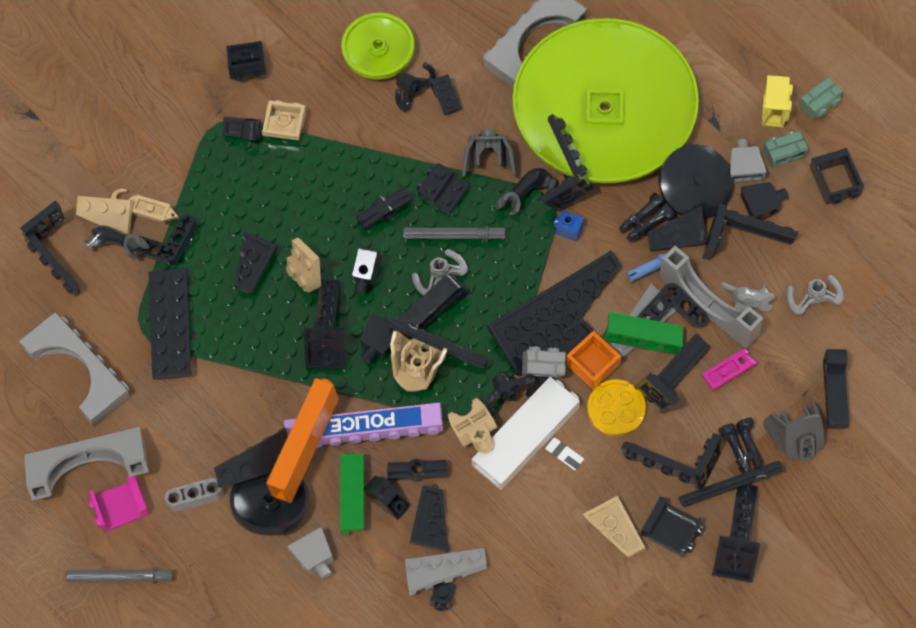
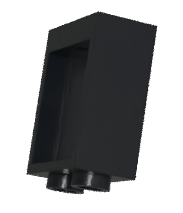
[810,148,864,205]

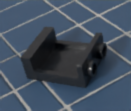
[641,496,704,558]

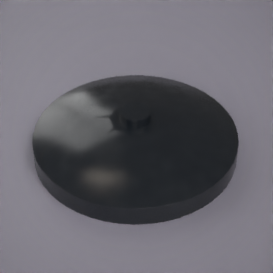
[658,144,733,219]
[230,473,310,535]

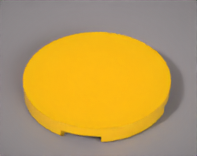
[587,379,646,436]

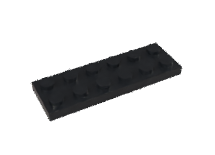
[148,268,192,380]

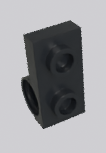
[431,74,461,115]
[223,116,261,140]

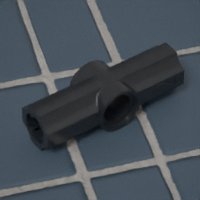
[355,187,412,230]
[387,458,447,482]

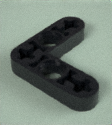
[134,214,197,265]
[637,283,708,329]

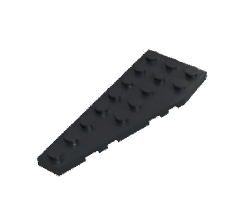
[486,250,621,376]

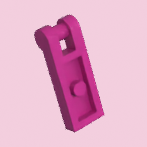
[701,348,757,392]

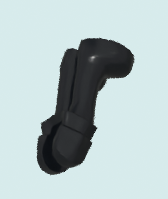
[619,192,676,242]
[718,417,763,473]

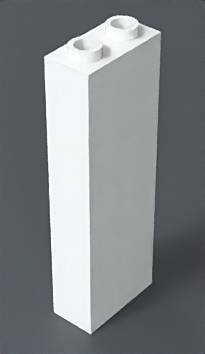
[472,377,580,490]

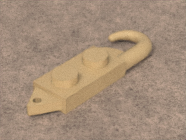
[111,188,179,224]

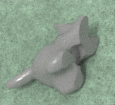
[721,282,775,311]

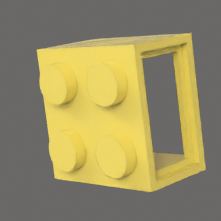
[762,75,793,128]

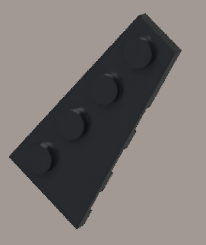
[515,319,594,385]
[214,427,288,488]

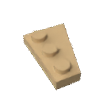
[76,196,133,235]
[582,496,646,558]

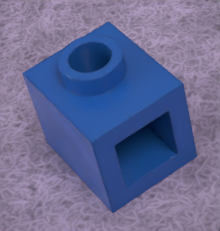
[554,210,584,241]

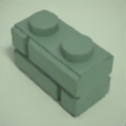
[799,78,843,120]
[763,131,808,168]

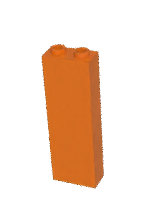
[266,378,339,503]

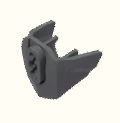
[462,130,516,177]
[763,401,825,461]

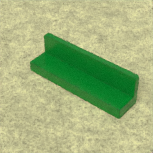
[602,312,683,355]
[340,454,364,536]

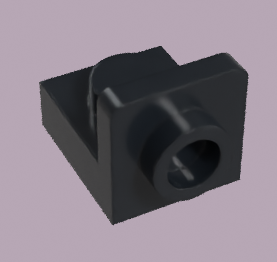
[430,582,455,611]

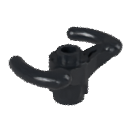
[395,62,437,112]
[485,372,537,415]

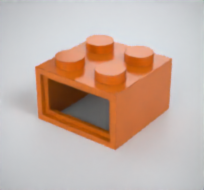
[566,331,621,390]

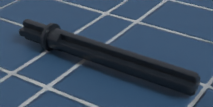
[388,317,487,369]
[679,460,783,507]

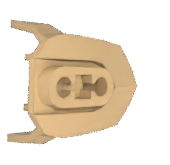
[390,330,447,392]

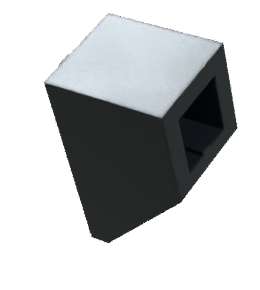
[364,475,410,520]

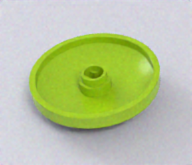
[341,13,415,79]

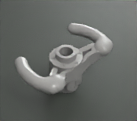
[412,249,468,295]
[786,275,844,315]

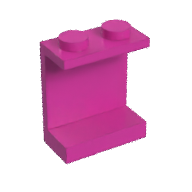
[88,476,149,532]

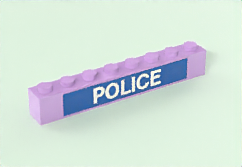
[284,403,443,448]

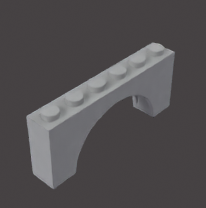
[483,0,587,89]
[660,246,764,349]
[19,313,130,427]
[24,427,149,501]

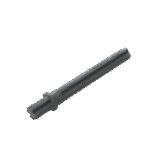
[403,226,505,241]
[65,567,173,584]

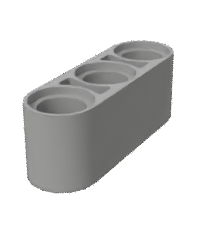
[165,478,223,512]

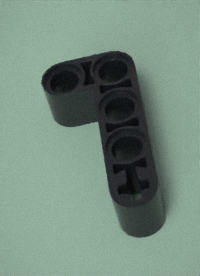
[399,274,469,339]
[823,349,849,429]

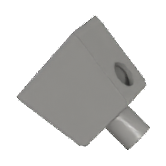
[730,139,766,183]
[288,527,334,579]

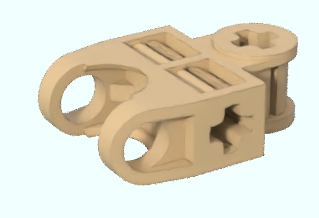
[448,398,498,453]

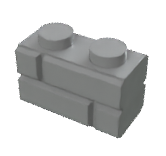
[522,347,565,378]

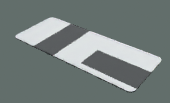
[545,438,584,470]

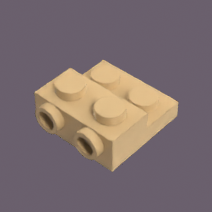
[262,100,306,140]
[286,238,321,293]

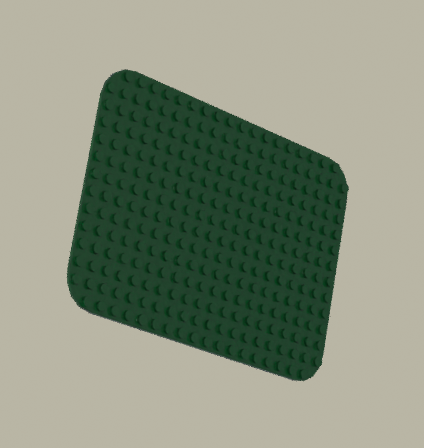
[138,121,556,421]

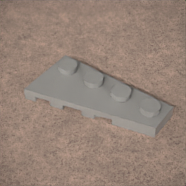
[609,283,677,360]
[405,548,487,596]

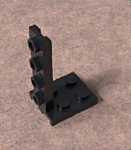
[541,114,597,212]
[20,200,80,296]
[702,203,799,260]
[303,279,345,369]
[634,333,710,414]
[621,433,722,489]
[712,484,760,583]

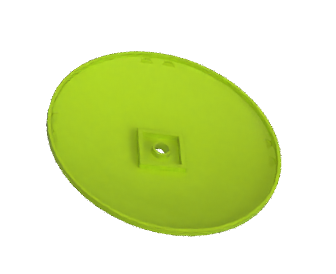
[513,18,699,183]

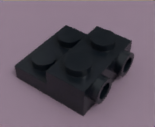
[226,41,267,81]
[417,163,470,215]

